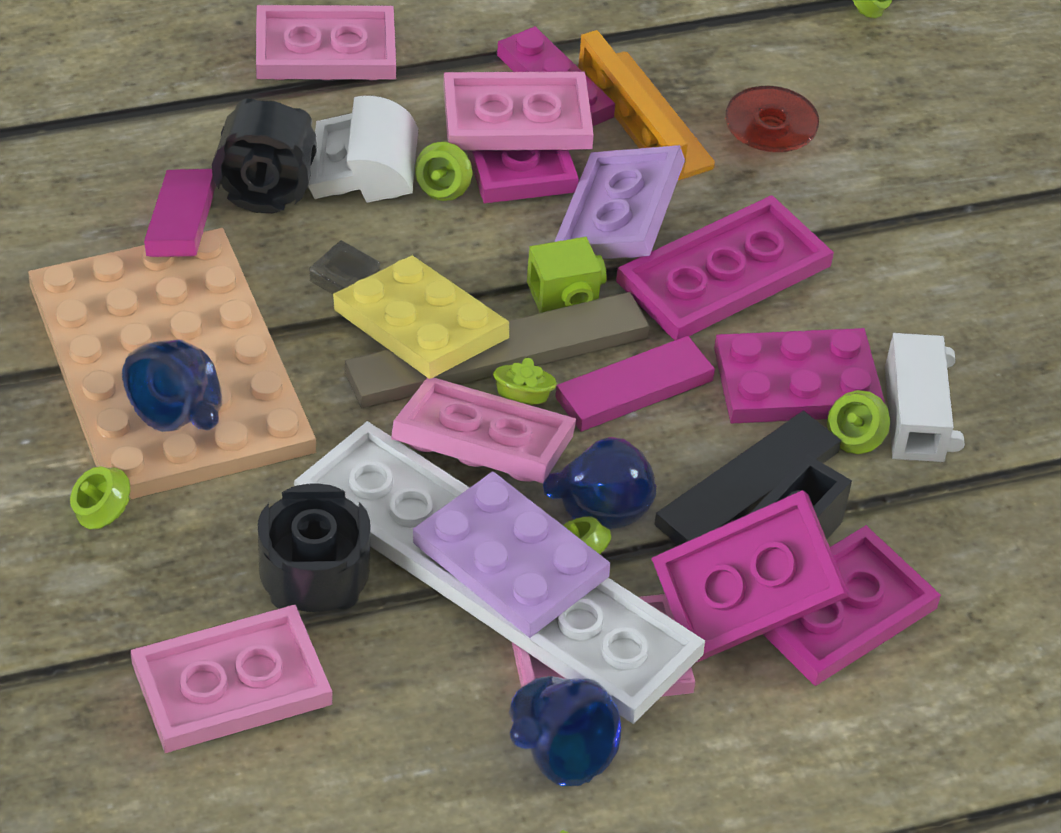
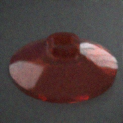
[725,86,819,152]

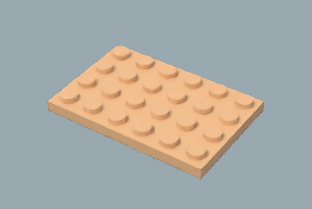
[28,228,316,500]

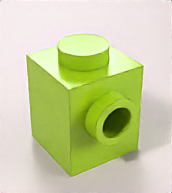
[527,236,607,313]

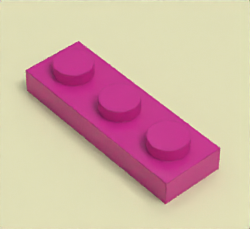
[497,26,615,126]

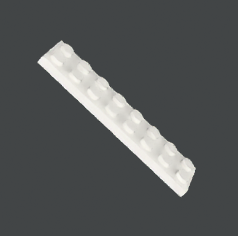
[294,421,705,724]

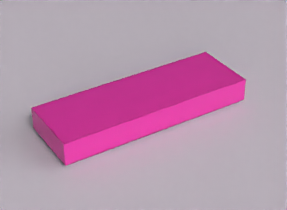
[144,169,216,257]
[555,336,715,432]

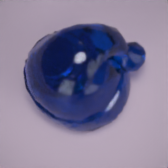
[122,339,222,432]
[542,437,657,529]
[509,676,621,786]

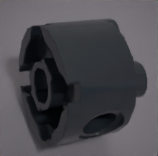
[211,98,317,214]

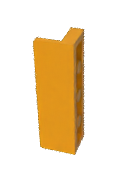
[578,30,715,181]

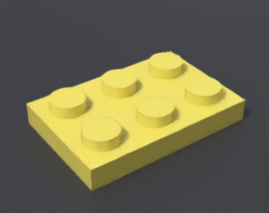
[333,255,509,379]

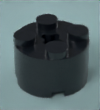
[258,483,371,612]

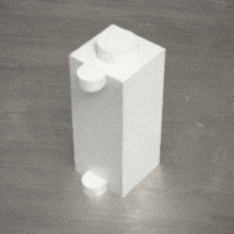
[885,333,965,462]

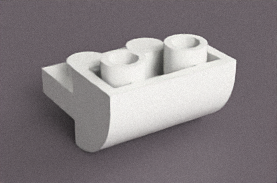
[308,96,419,203]

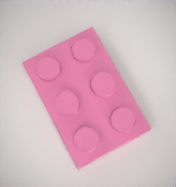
[256,5,396,80]
[443,72,594,151]
[391,378,576,483]
[131,605,332,753]

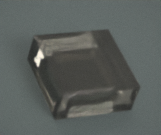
[310,240,380,294]

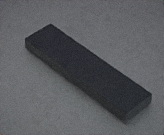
[654,410,841,546]

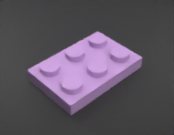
[555,145,685,259]
[413,471,610,638]

